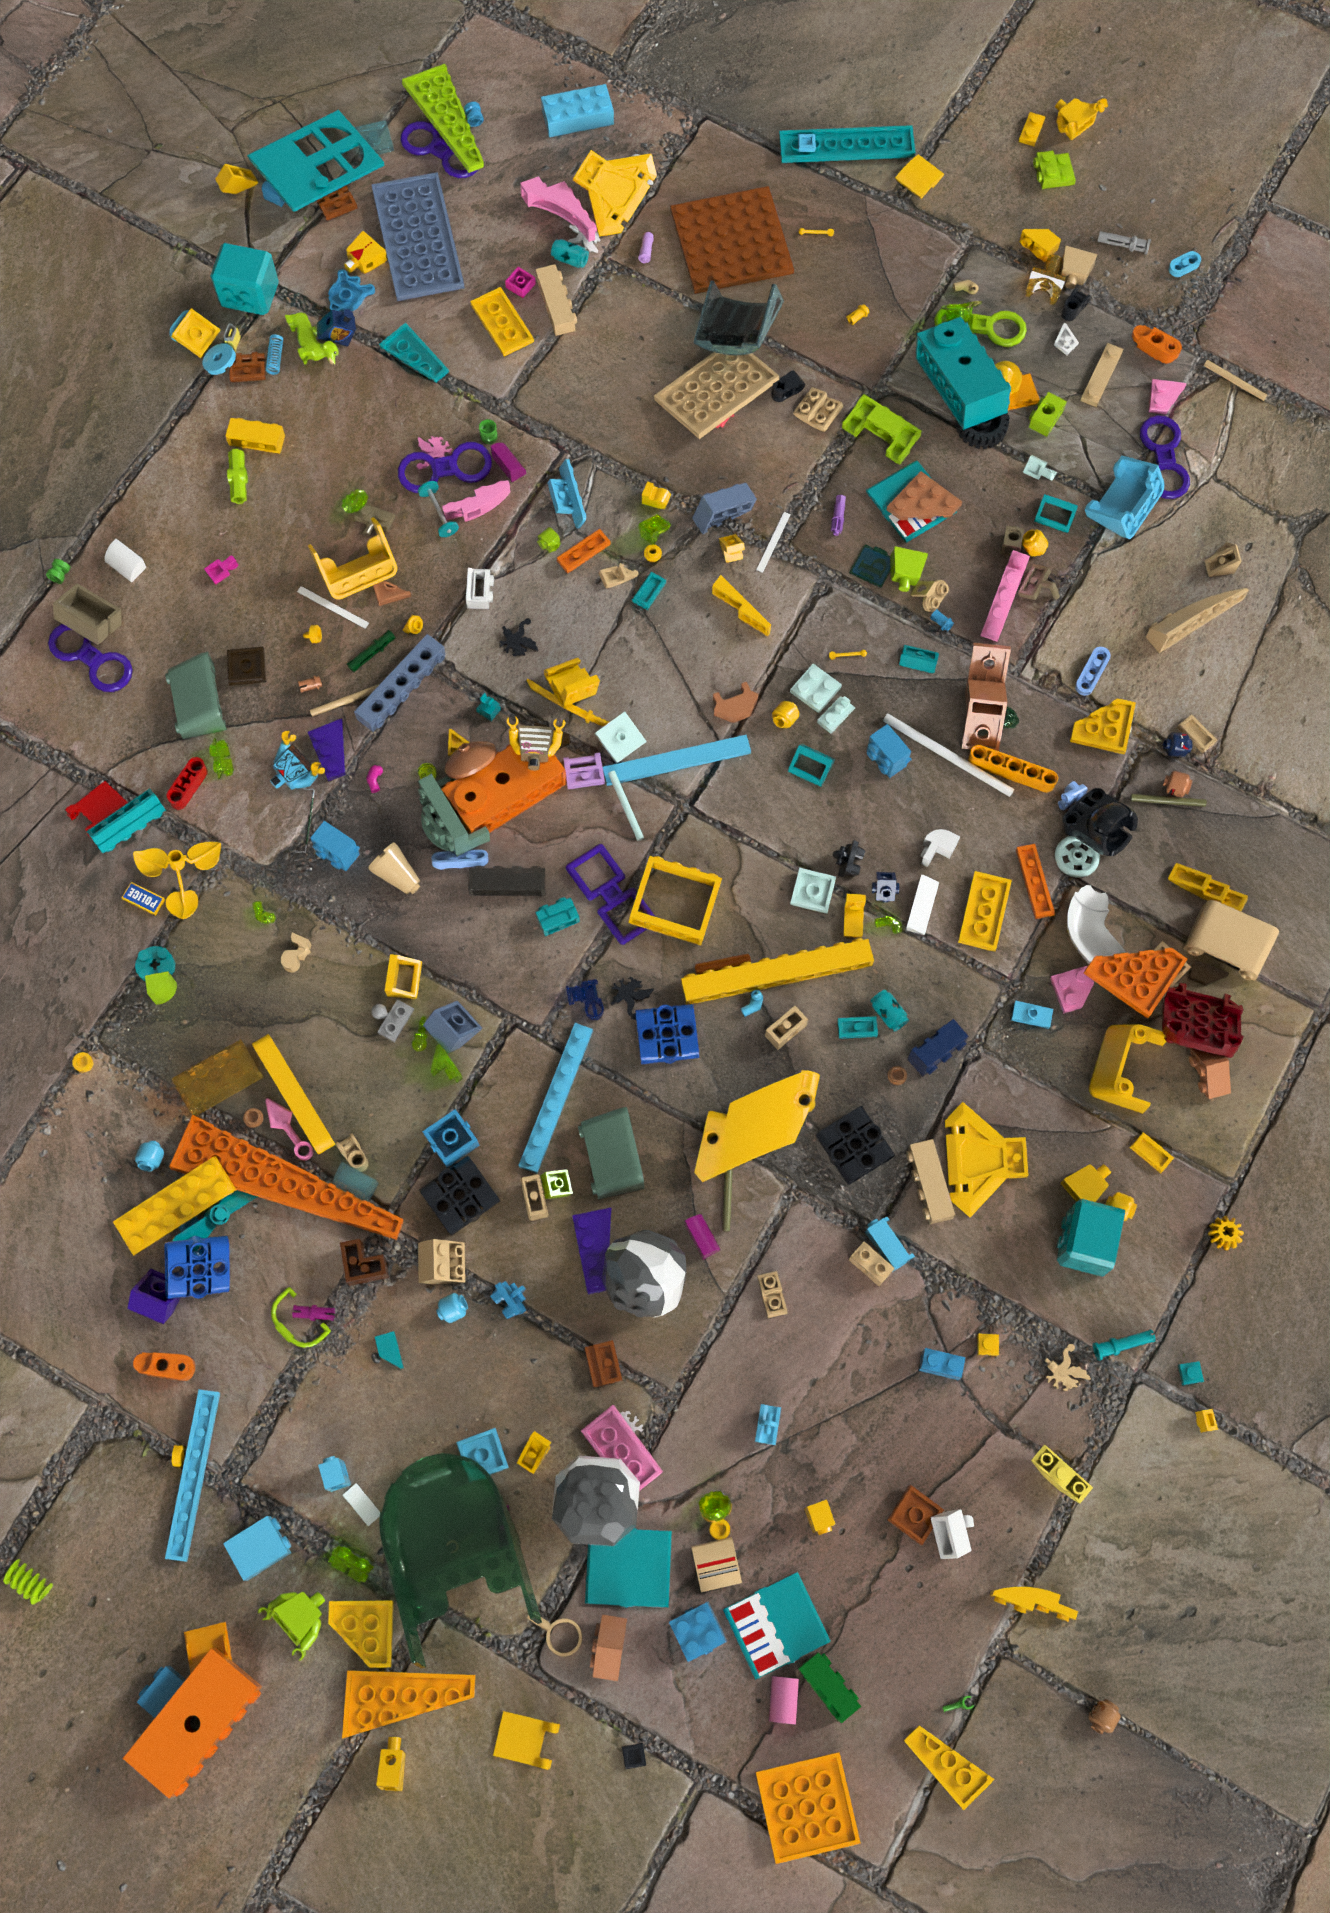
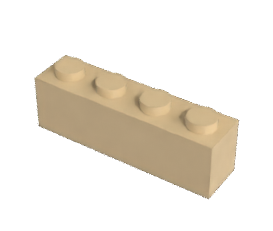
[536,264,577,336]
[906,1139,955,1224]

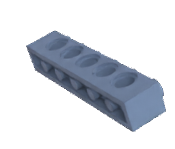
[354,634,446,732]

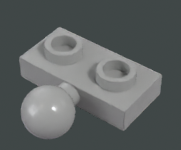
[371,999,414,1043]

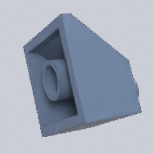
[423,1001,482,1053]

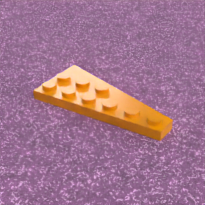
[342,1670,476,1739]

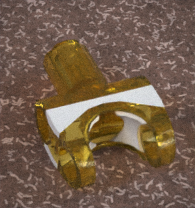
[1025,254,1066,305]

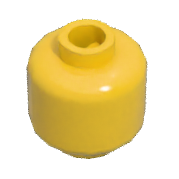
[1022,529,1048,556]
[772,701,799,728]
[1106,1192,1137,1221]

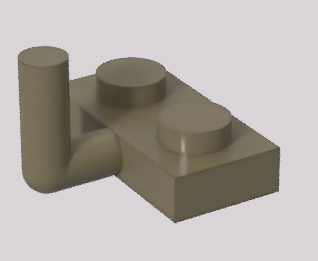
[1018,564,1060,600]

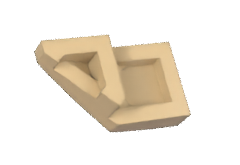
[599,563,639,589]

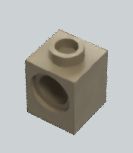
[1000,526,1024,555]

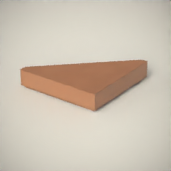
[373,581,411,606]

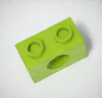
[1029,392,1067,437]

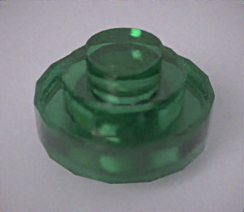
[1003,706,1019,729]

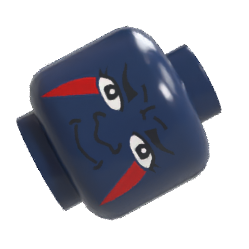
[1163,732,1193,757]

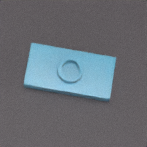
[1011,1001,1053,1029]

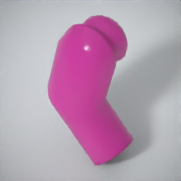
[366,765,383,793]

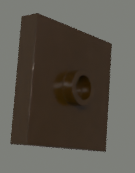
[227,646,266,686]

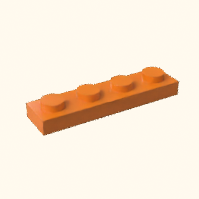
[1016,844,1055,919]

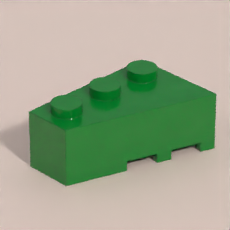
[797,1652,861,1724]

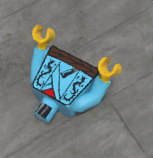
[270,731,325,790]

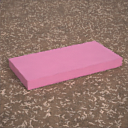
[581,1405,663,1491]

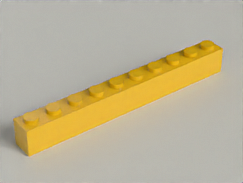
[681,938,874,1005]

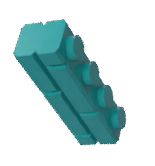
[86,788,166,853]

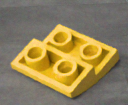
[895,154,944,199]

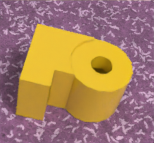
[642,481,671,509]

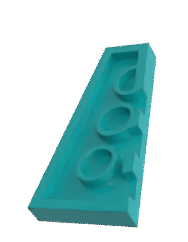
[379,322,449,383]

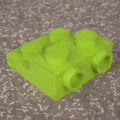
[1033,150,1076,189]

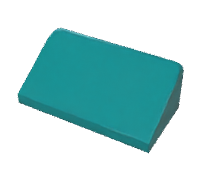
[899,645,939,674]

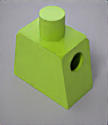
[890,546,928,592]

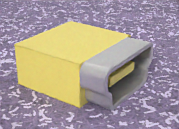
[224,324,241,351]

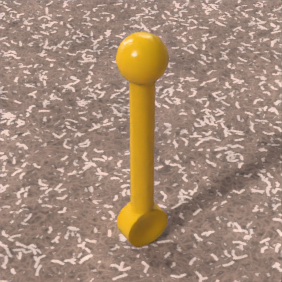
[798,228,834,236]
[829,650,867,660]

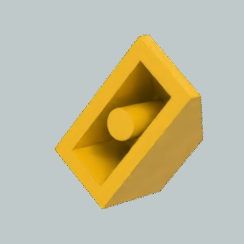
[215,164,258,194]

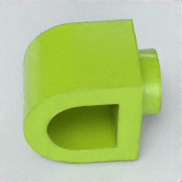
[537,527,561,553]

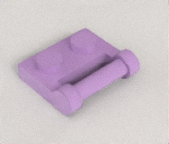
[563,753,605,789]

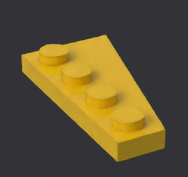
[903,1725,995,1810]

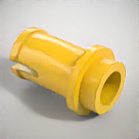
[846,304,869,325]

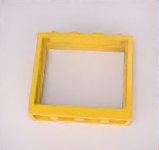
[628,856,722,946]

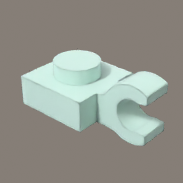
[1023,455,1057,480]

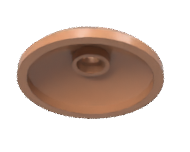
[444,741,497,779]

